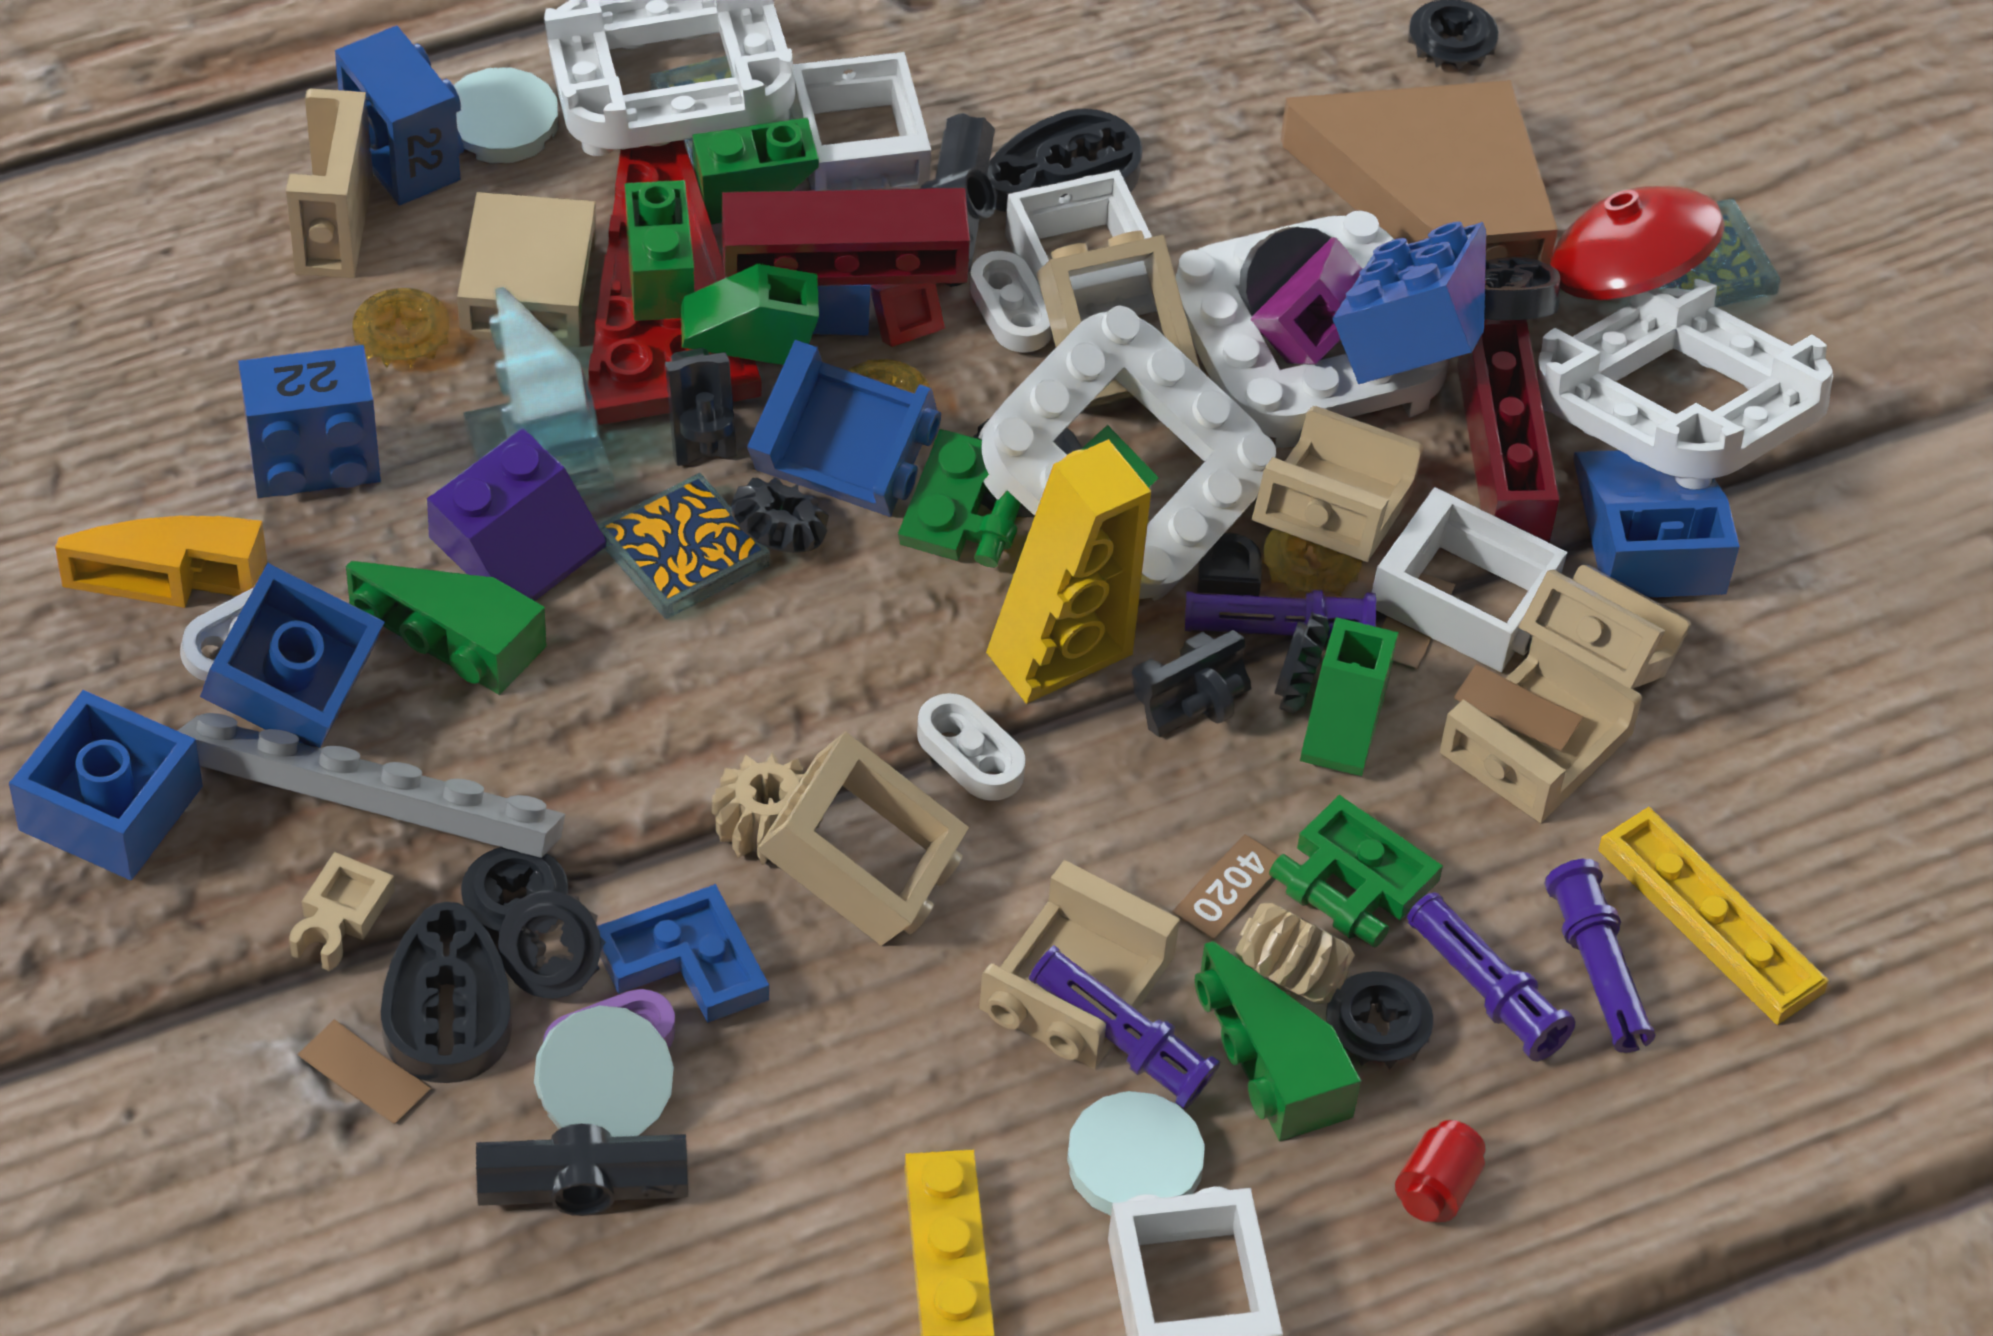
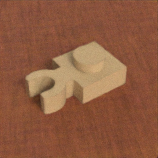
[290,852,395,971]

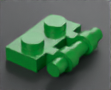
[898,429,1022,568]
[1269,794,1443,948]

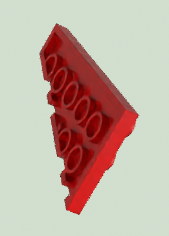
[582,140,762,428]

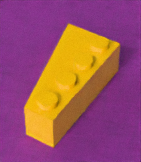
[986,439,1151,704]

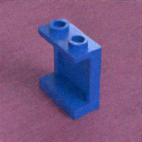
[747,340,941,517]

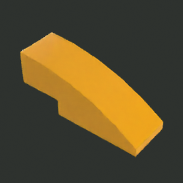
[55,515,267,608]

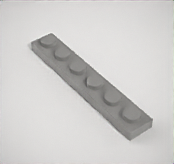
[177,713,565,858]

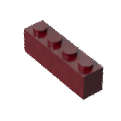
[722,188,970,286]
[1457,319,1559,543]

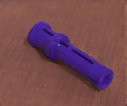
[1184,590,1376,641]
[1544,859,1656,1053]
[1407,892,1576,1062]
[1028,945,1221,1110]

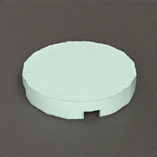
[454,68,558,163]
[534,1006,674,1137]
[1067,1091,1205,1216]

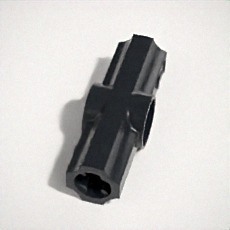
[920,113,996,287]
[476,1123,688,1216]

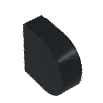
[1197,533,1262,596]

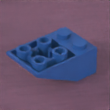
[1332,222,1486,385]
[1573,450,1740,598]

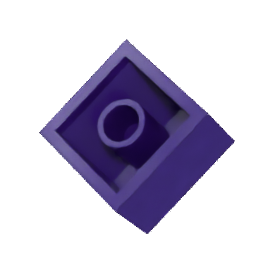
[427,427,606,601]

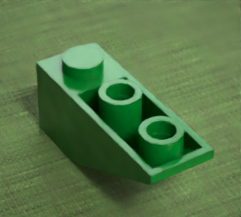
[345,561,547,695]
[1194,941,1361,1142]

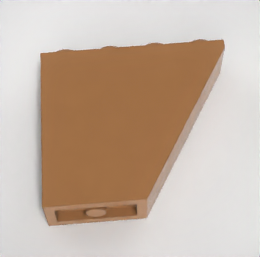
[1281,80,1558,265]

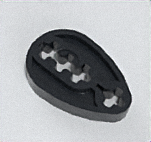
[987,109,1142,212]
[1484,257,1561,320]
[380,901,512,1083]

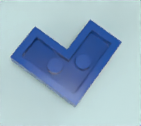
[598,884,769,1023]

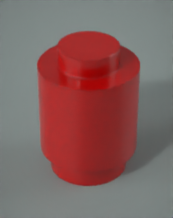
[1395,1120,1486,1222]

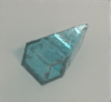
[489,287,601,457]

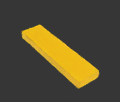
[1598,806,1829,1025]

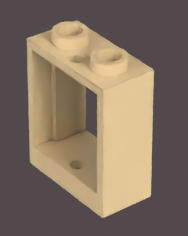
[1036,230,1200,409]
[757,731,969,946]

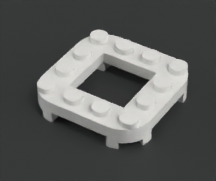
[545,0,796,156]
[1176,211,1450,448]
[1537,279,1833,489]
[978,306,1276,601]

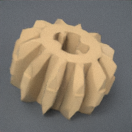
[712,751,823,865]
[1235,903,1355,1004]

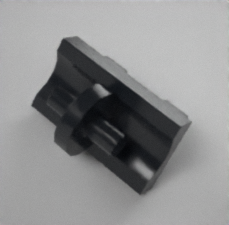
[665,348,737,466]
[1131,630,1252,737]

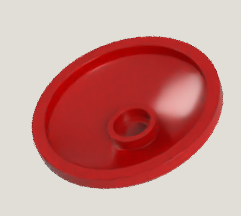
[1550,186,1725,300]

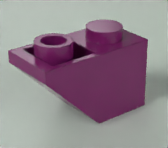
[1250,237,1362,364]

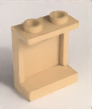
[286,89,373,278]
[457,192,597,347]
[1252,406,1424,562]
[1518,565,1691,689]
[1440,636,1642,824]
[979,860,1180,1069]

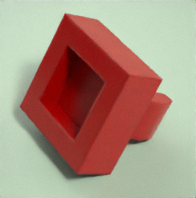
[870,283,945,347]

